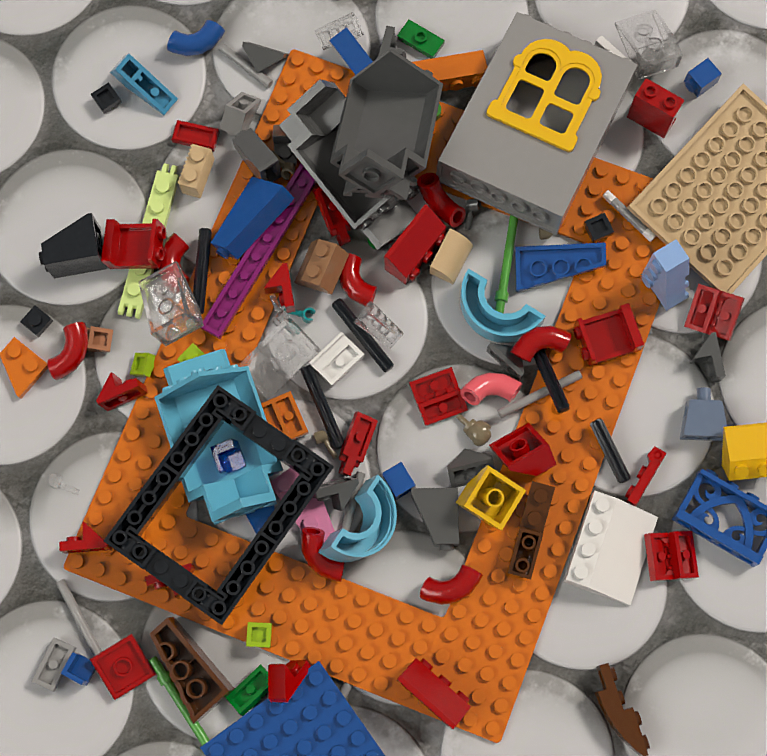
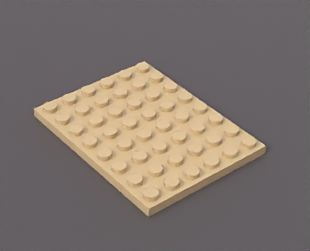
[627,83,767,294]

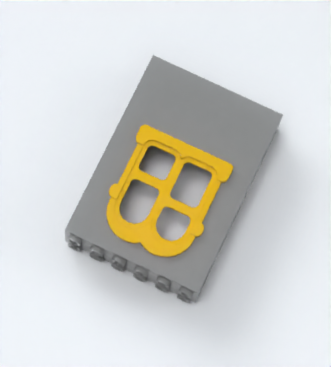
[436,12,638,235]

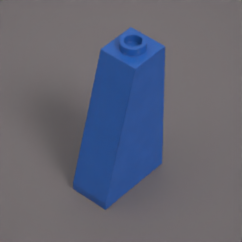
[211,177,294,260]

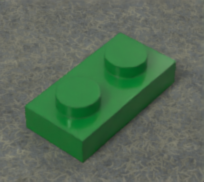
[225,664,268,717]

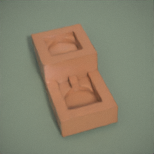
[64,326,113,352]

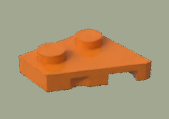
[0,337,48,399]
[261,391,309,440]

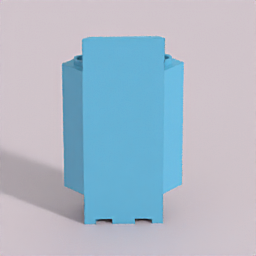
[154,349,283,525]

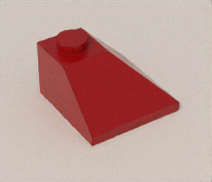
[489,422,557,476]

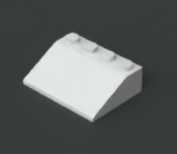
[563,491,658,606]

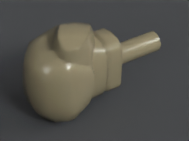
[456,413,491,446]

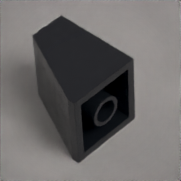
[39,213,107,278]

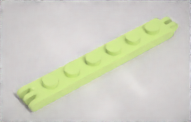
[118,163,179,319]

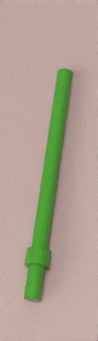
[494,215,518,314]
[149,656,210,746]

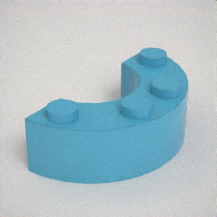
[460,268,546,343]
[319,475,397,562]

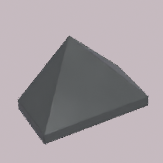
[242,42,288,73]
[486,343,524,381]
[447,449,495,488]

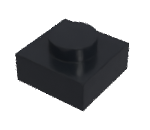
[91,82,122,114]
[583,213,614,243]
[20,305,53,338]

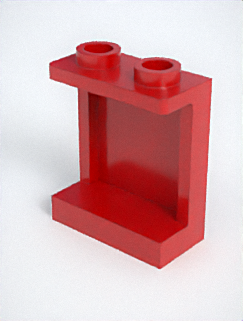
[627,79,684,138]
[101,219,166,269]
[573,303,644,366]

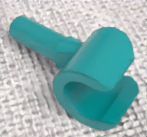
[284,308,315,323]

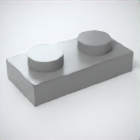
[32,637,76,692]

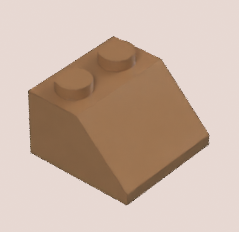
[294,239,349,295]

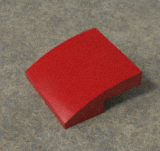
[684,284,745,341]
[408,367,468,426]
[644,531,699,581]

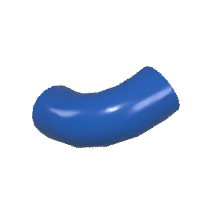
[167,20,225,56]

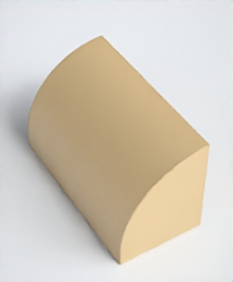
[430,229,473,284]

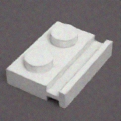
[309,332,365,387]

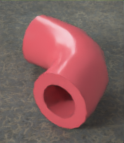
[460,373,523,405]

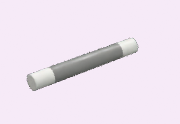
[602,190,656,242]

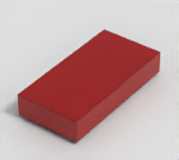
[171,120,220,152]

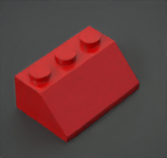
[384,204,446,285]
[397,658,471,729]

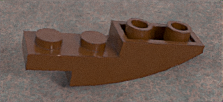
[508,481,555,579]
[594,663,650,756]

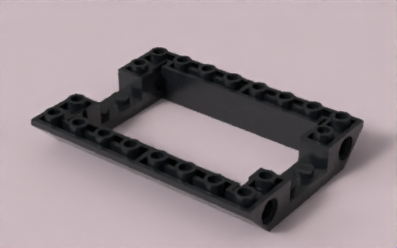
[104,385,334,625]

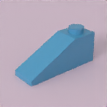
[110,53,178,115]

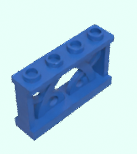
[671,469,767,567]

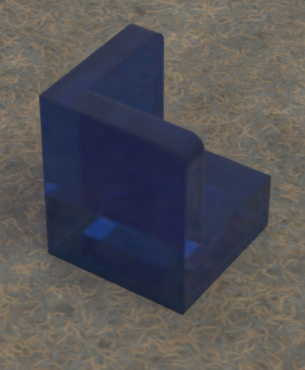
[210,439,246,475]

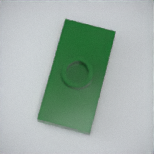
[397,19,445,59]

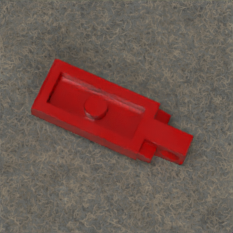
[313,187,351,246]
[338,411,378,477]
[625,446,667,507]

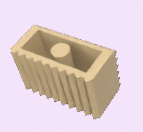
[177,144,215,198]

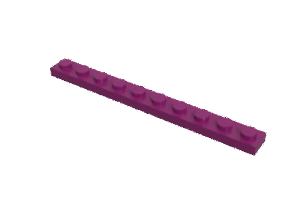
[200,163,317,339]

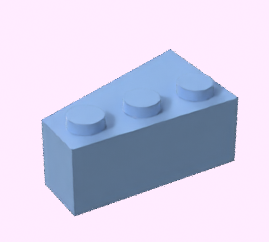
[642,239,689,311]

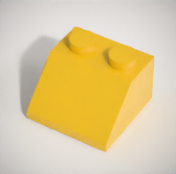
[721,422,767,481]

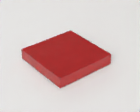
[90,633,156,700]

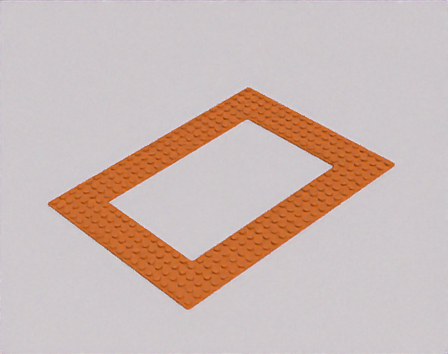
[64,49,666,743]

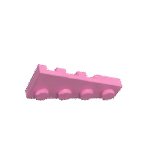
[270,468,335,543]

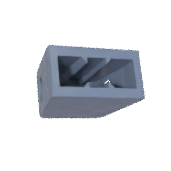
[680,387,727,441]

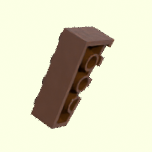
[150,617,235,724]

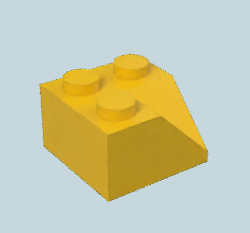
[456,465,526,531]

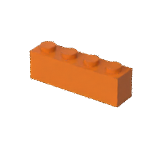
[412,50,488,91]

